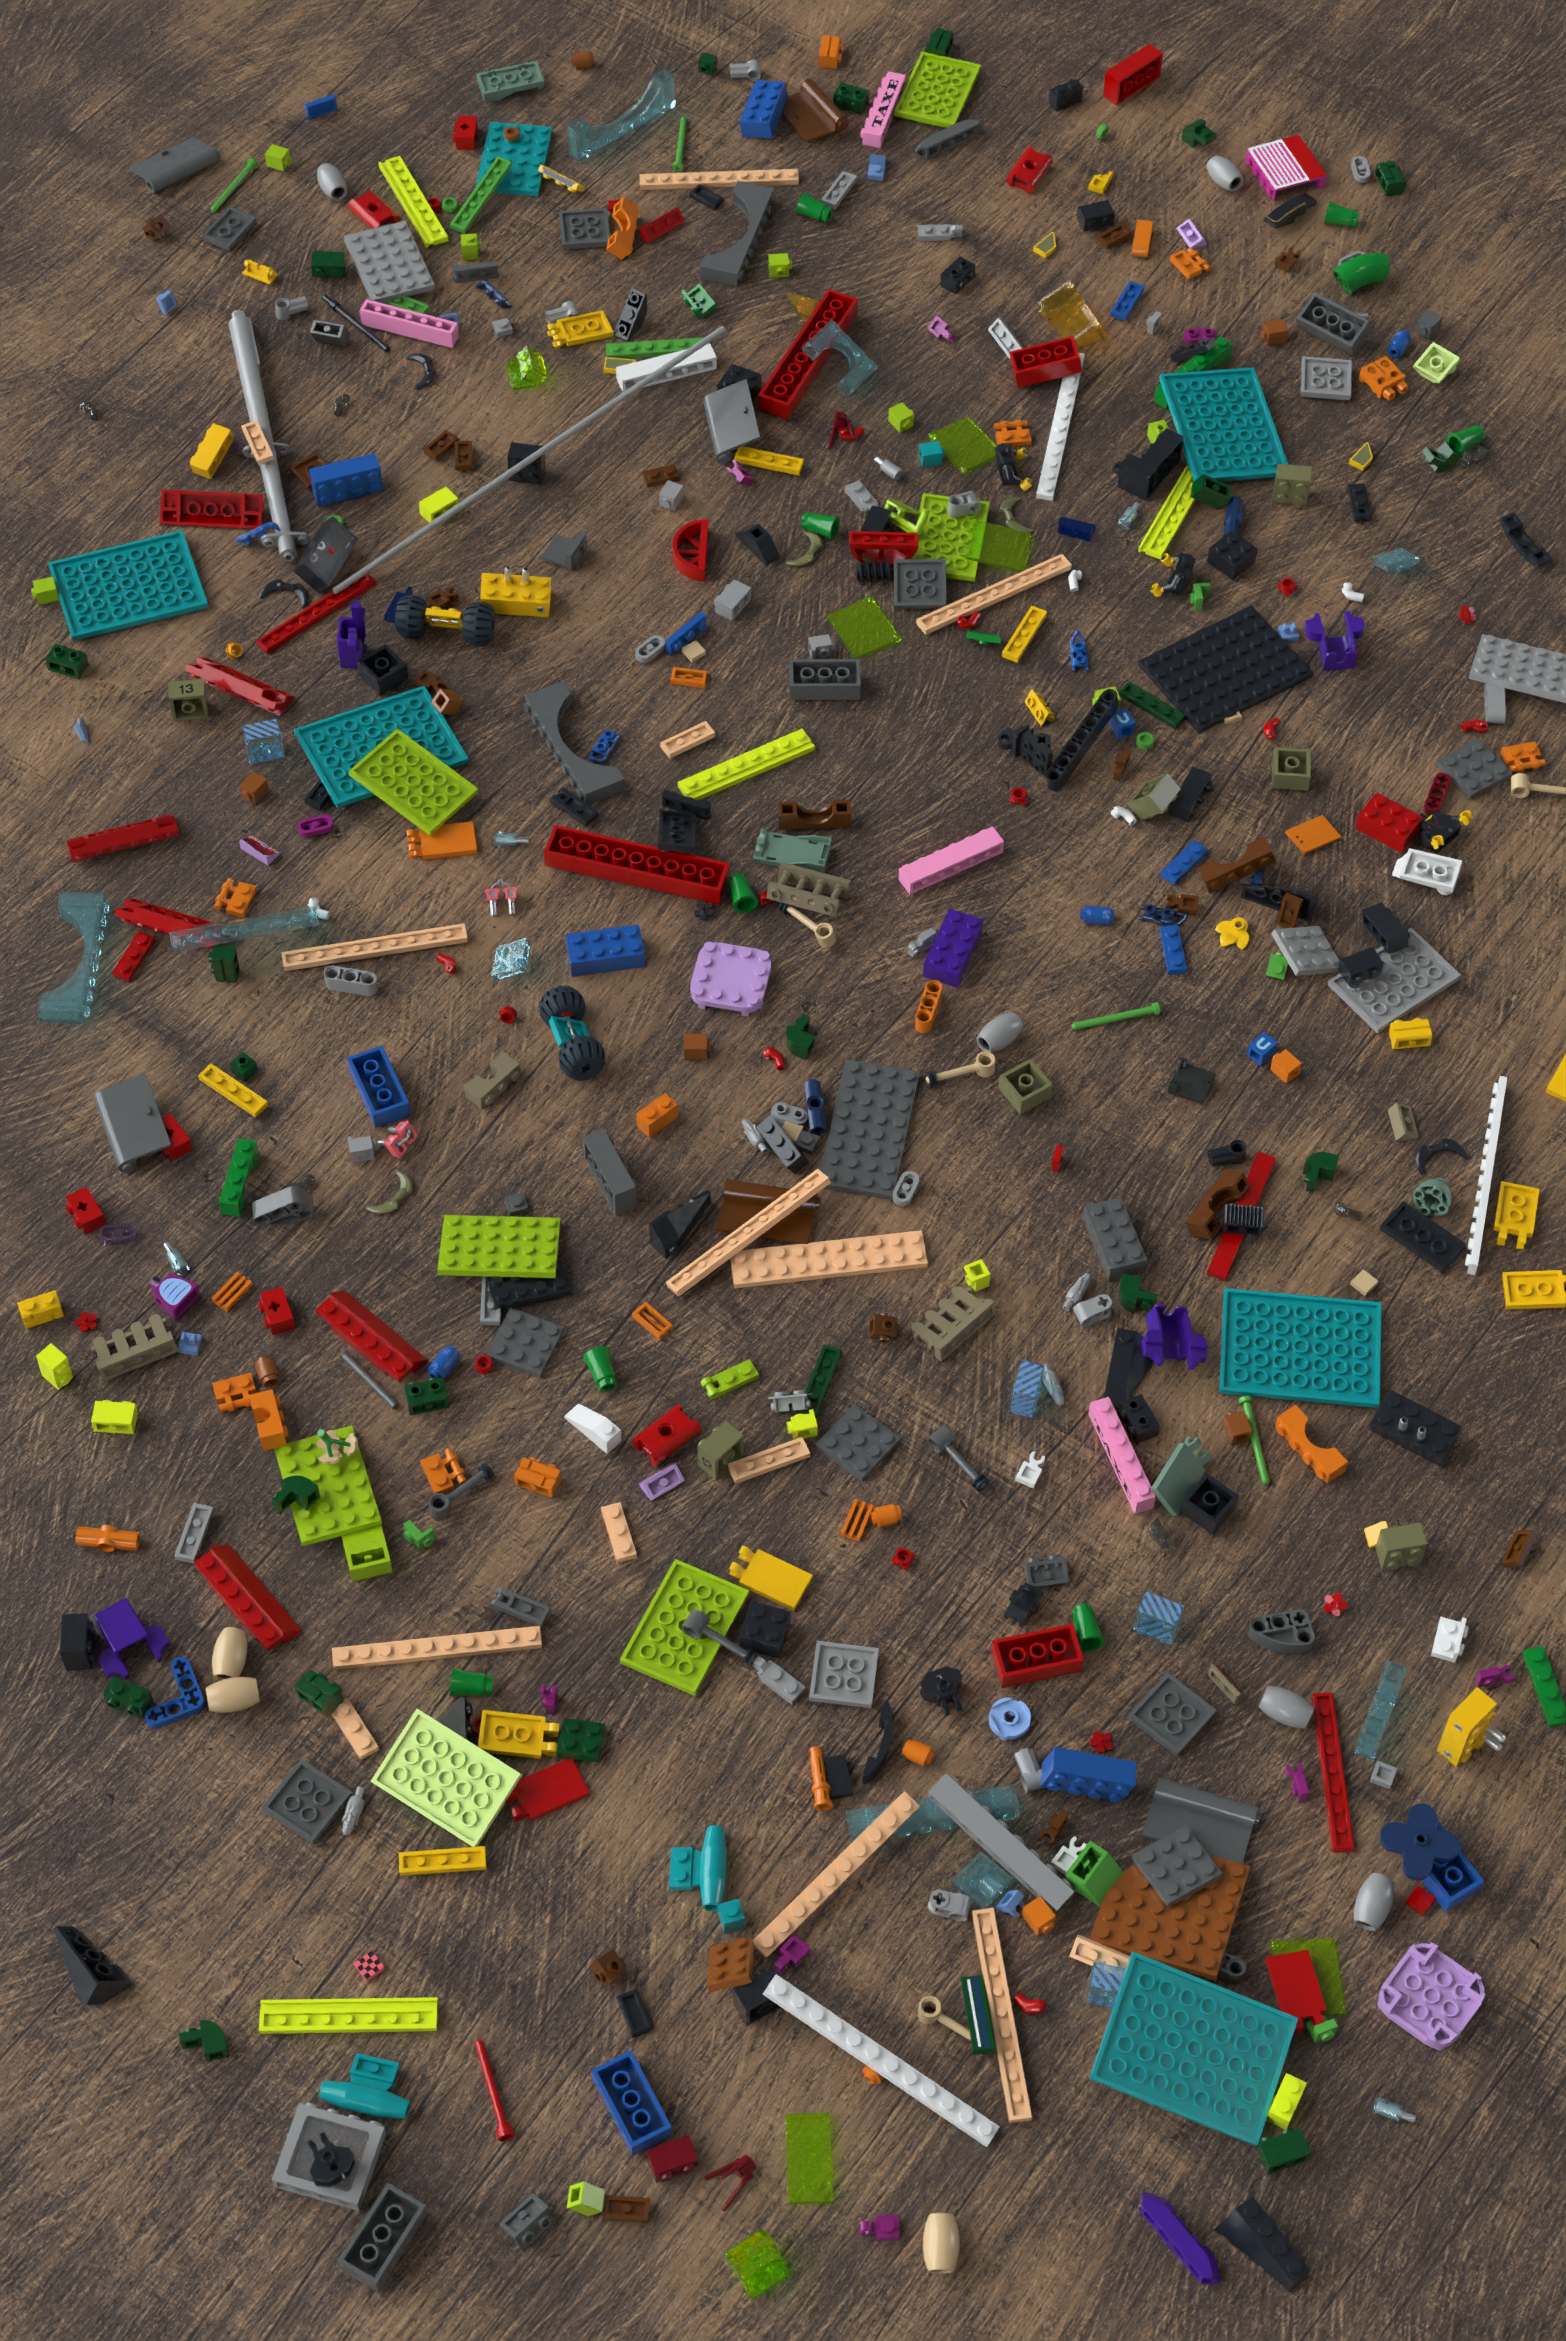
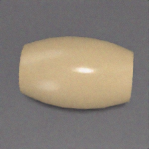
[212,1627,248,1681]
[206,1677,260,1713]
[923,2213,960,2274]

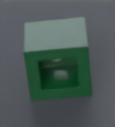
[698,52,717,76]
[230,1052,258,1082]

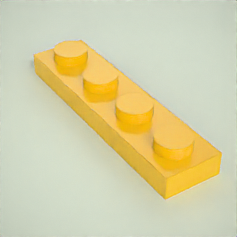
[734,446,804,476]
[1002,605,1047,663]
[198,1063,268,1118]
[399,1846,486,1876]

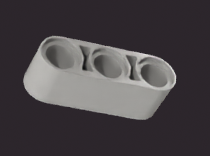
[1484,683,1506,724]
[324,966,378,996]

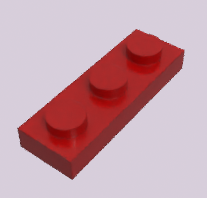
[638,207,685,244]
[112,931,156,982]

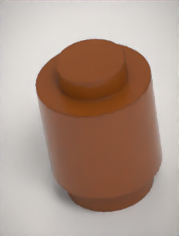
[572,51,595,69]
[255,1356,279,1387]

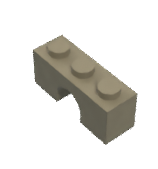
[464,1052,521,1109]

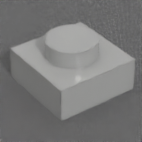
[1146,311,1162,335]
[492,318,513,337]
[1370,1760,1397,1789]

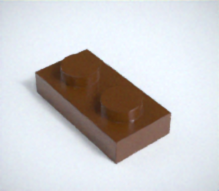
[1097,223,1132,249]
[423,430,459,461]
[455,441,472,471]
[642,464,680,488]
[1276,892,1303,928]
[1501,1530,1537,1568]
[603,2195,650,2223]

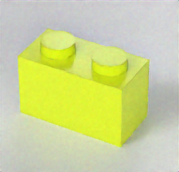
[419,487,459,523]
[36,1343,73,1390]
[91,1400,138,1434]
[1266,2073,1307,2130]

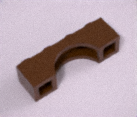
[778,800,851,830]
[1198,837,1276,893]
[1185,1169,1250,1239]

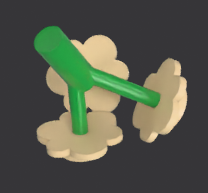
[317,1429,358,1465]

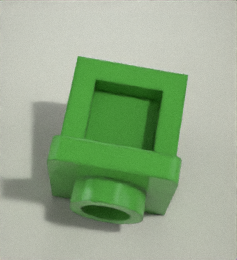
[1190,583,1211,611]
[1266,952,1288,980]
[403,1520,436,1550]
[1306,2015,1338,2044]

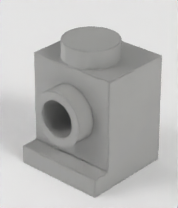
[808,634,835,659]
[347,1136,377,1163]

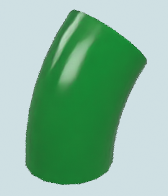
[1332,252,1390,294]

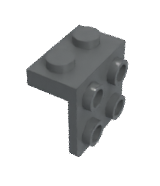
[542,531,588,570]

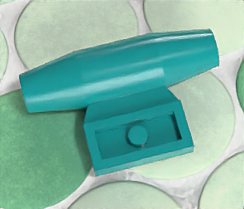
[669,1825,727,1912]
[319,2053,410,2119]

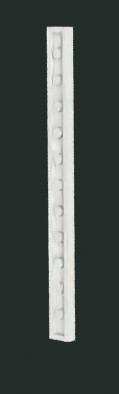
[1036,353,1085,501]
[1465,1076,1507,1275]
[763,1974,1000,2147]

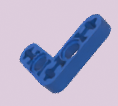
[145,1657,205,1729]

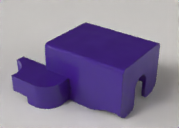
[337,601,367,668]
[1304,611,1365,670]
[1141,1304,1208,1370]
[93,1598,170,1680]

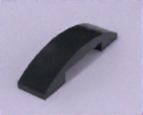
[1499,513,1553,567]
[862,1700,893,1785]

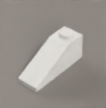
[564,1404,621,1454]

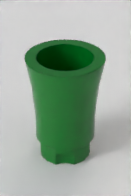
[796,192,833,223]
[1323,201,1360,227]
[1447,425,1485,454]
[801,512,840,540]
[728,872,758,914]
[583,1346,617,1392]
[1072,1603,1105,1652]
[449,1668,493,1697]

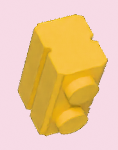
[1389,1018,1432,1049]
[17,1290,64,1329]

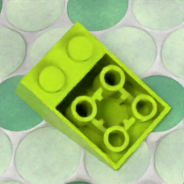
[341,1525,392,1582]

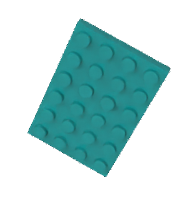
[475,122,553,196]

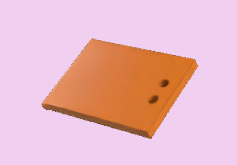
[1285,815,1342,855]

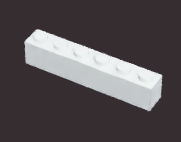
[616,344,717,392]

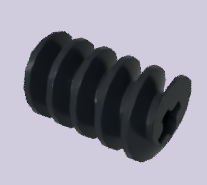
[856,559,892,582]

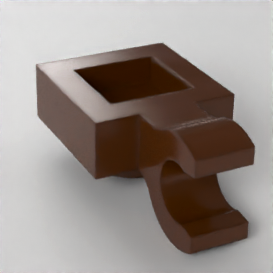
[1038,1809,1069,1847]

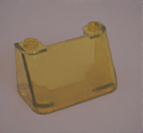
[1038,280,1108,349]

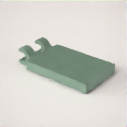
[1151,1436,1212,1516]

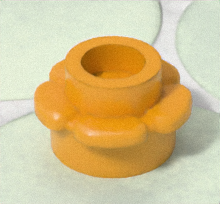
[226,642,243,659]

